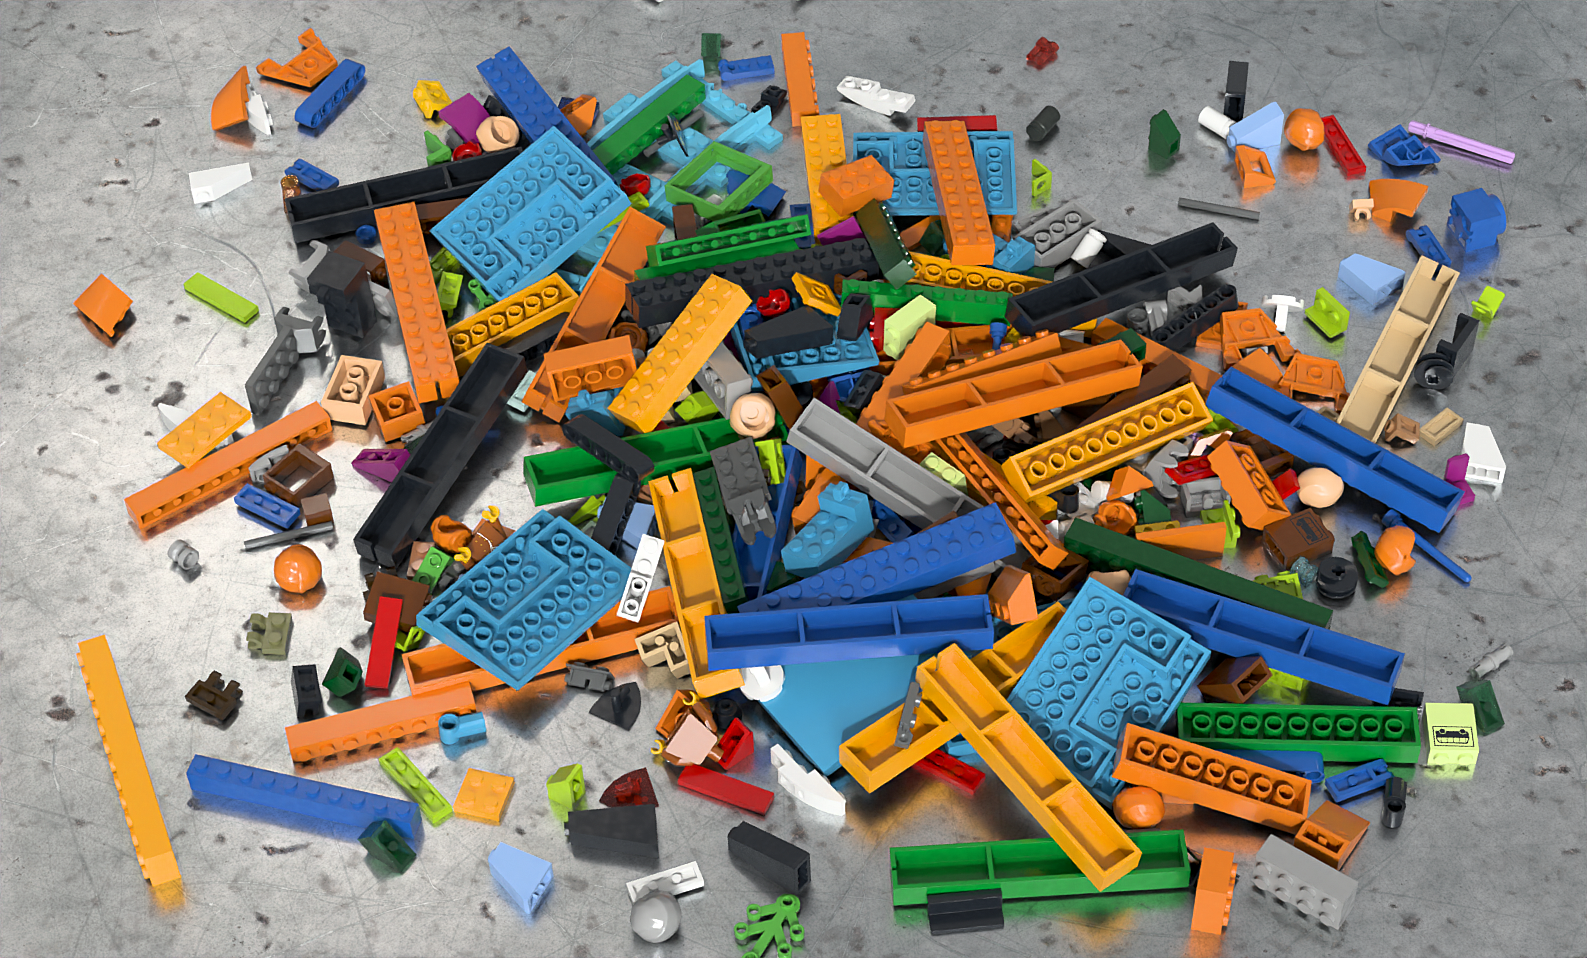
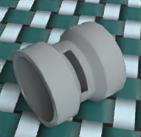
[167,539,199,570]

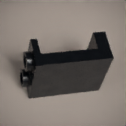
[1436,313,1480,378]

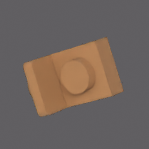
[1384,413,1420,444]

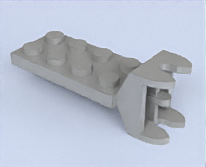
[288,240,398,318]
[1116,439,1189,498]

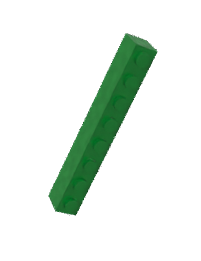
[593,75,706,175]
[646,214,811,267]
[634,239,800,281]
[840,279,1013,326]

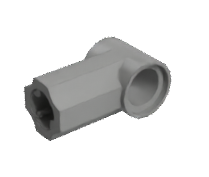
[1143,300,1168,336]

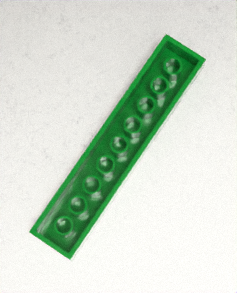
[1175,703,1421,763]

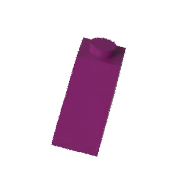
[351,449,410,482]

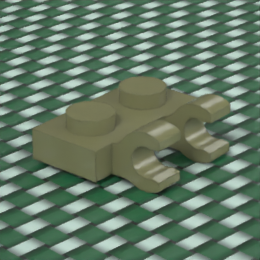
[246,612,292,655]

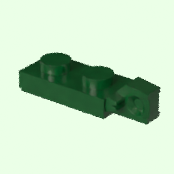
[1351,531,1389,588]

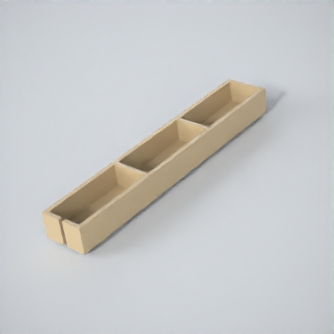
[1336,255,1460,444]

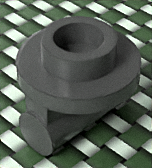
[446,128,466,151]

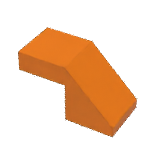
[1187,428,1233,460]

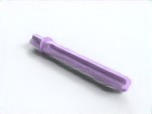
[1408,120,1515,164]

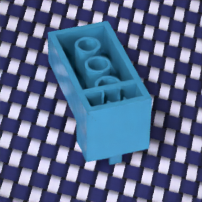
[943,233,1035,275]
[565,366,638,437]
[781,481,874,578]

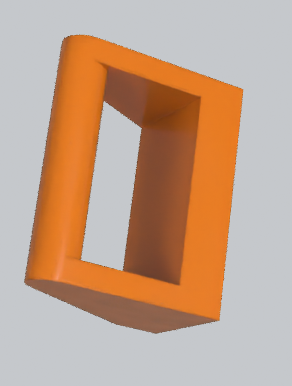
[1234,145,1276,188]

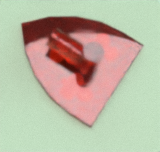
[599,767,659,808]

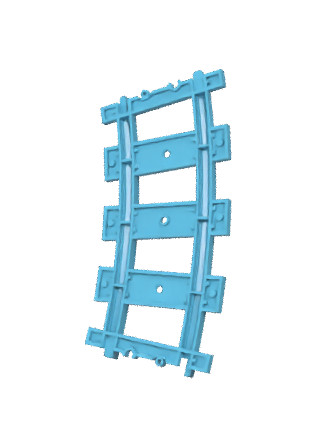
[545,59,783,297]

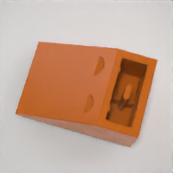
[1293,800,1370,871]

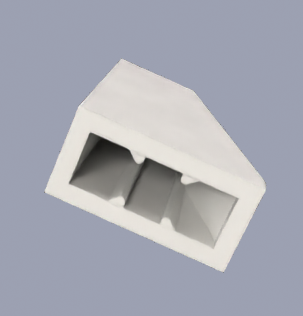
[1461,422,1506,483]

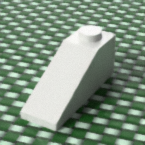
[189,162,252,204]

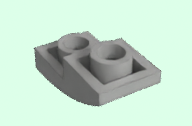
[249,445,289,485]

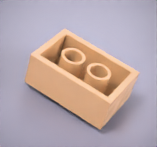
[321,355,385,425]

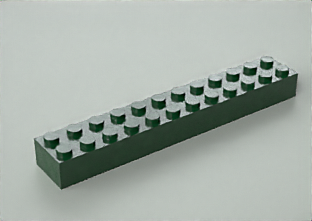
[1064,517,1333,630]

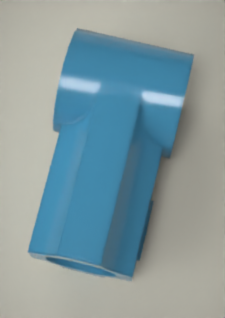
[438,711,486,745]

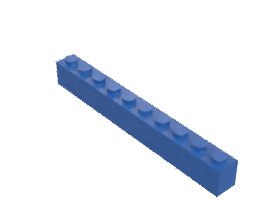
[186,754,422,839]

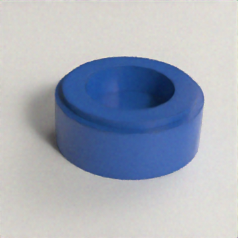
[356,225,377,245]

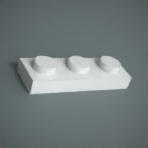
[626,861,704,905]

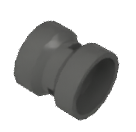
[1126,308,1148,336]

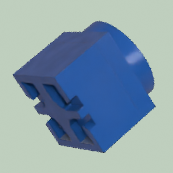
[1447,188,1506,253]

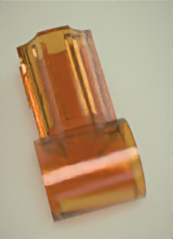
[280,175,302,214]

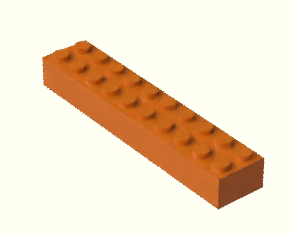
[922,120,995,265]

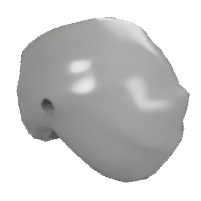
[630,890,681,943]

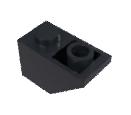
[837,293,874,341]

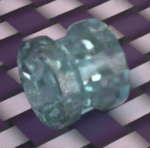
[1290,557,1318,585]

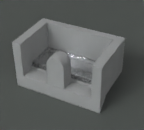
[1180,477,1231,518]

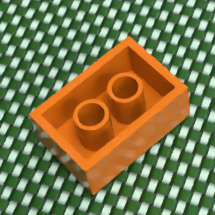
[818,155,894,217]
[1191,847,1238,935]

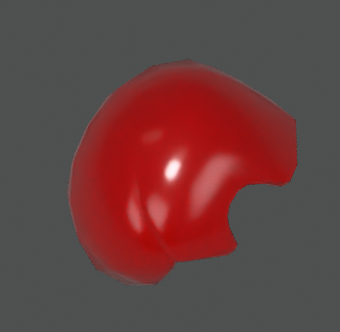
[452,141,482,161]
[619,173,651,197]
[756,289,791,319]

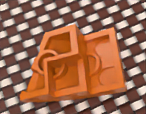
[211,66,250,131]
[1368,179,1429,222]
[73,274,133,337]
[1232,348,1283,390]
[868,420,941,465]

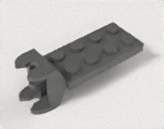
[244,307,326,415]
[710,437,777,545]

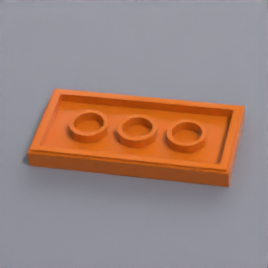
[1135,522,1227,560]

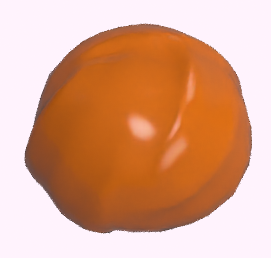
[1284,108,1324,151]
[1374,525,1416,575]
[274,544,322,594]
[1112,786,1165,830]

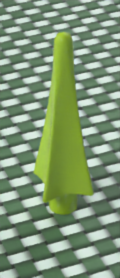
[568,495,606,526]

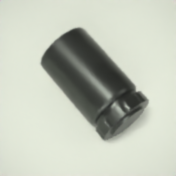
[1026,105,1061,141]

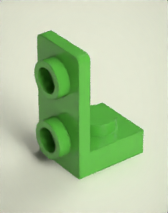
[424,130,452,167]
[412,546,455,593]

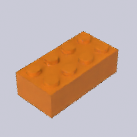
[544,335,637,402]
[1207,440,1291,530]

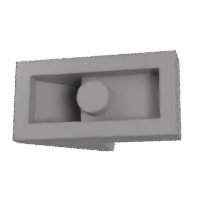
[1167,285,1202,311]

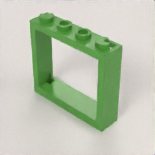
[664,141,773,221]

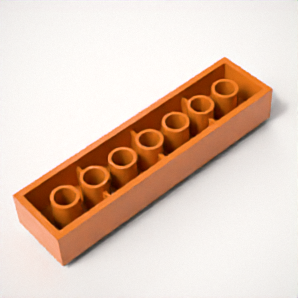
[1112,723,1312,835]

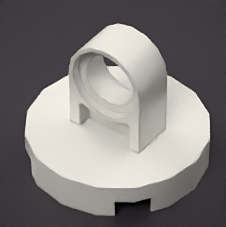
[1261,295,1304,332]
[740,665,785,702]

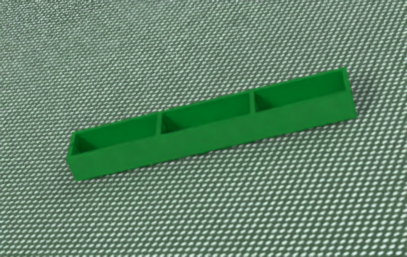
[523,410,790,507]
[890,829,1190,905]

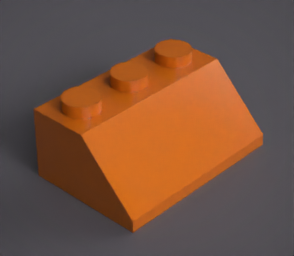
[988,565,1038,625]

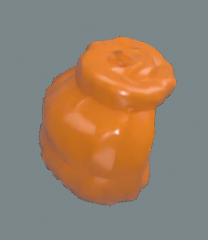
[607,322,648,353]
[1093,499,1137,535]
[431,515,472,554]

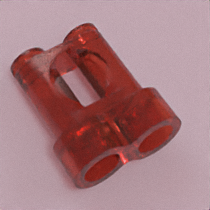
[1026,37,1059,66]

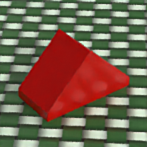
[717,718,754,770]

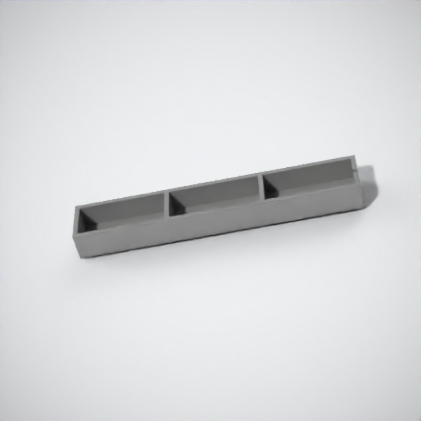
[786,398,1032,578]

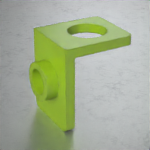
[1032,159,1052,197]
[1471,286,1505,319]
[396,626,425,651]

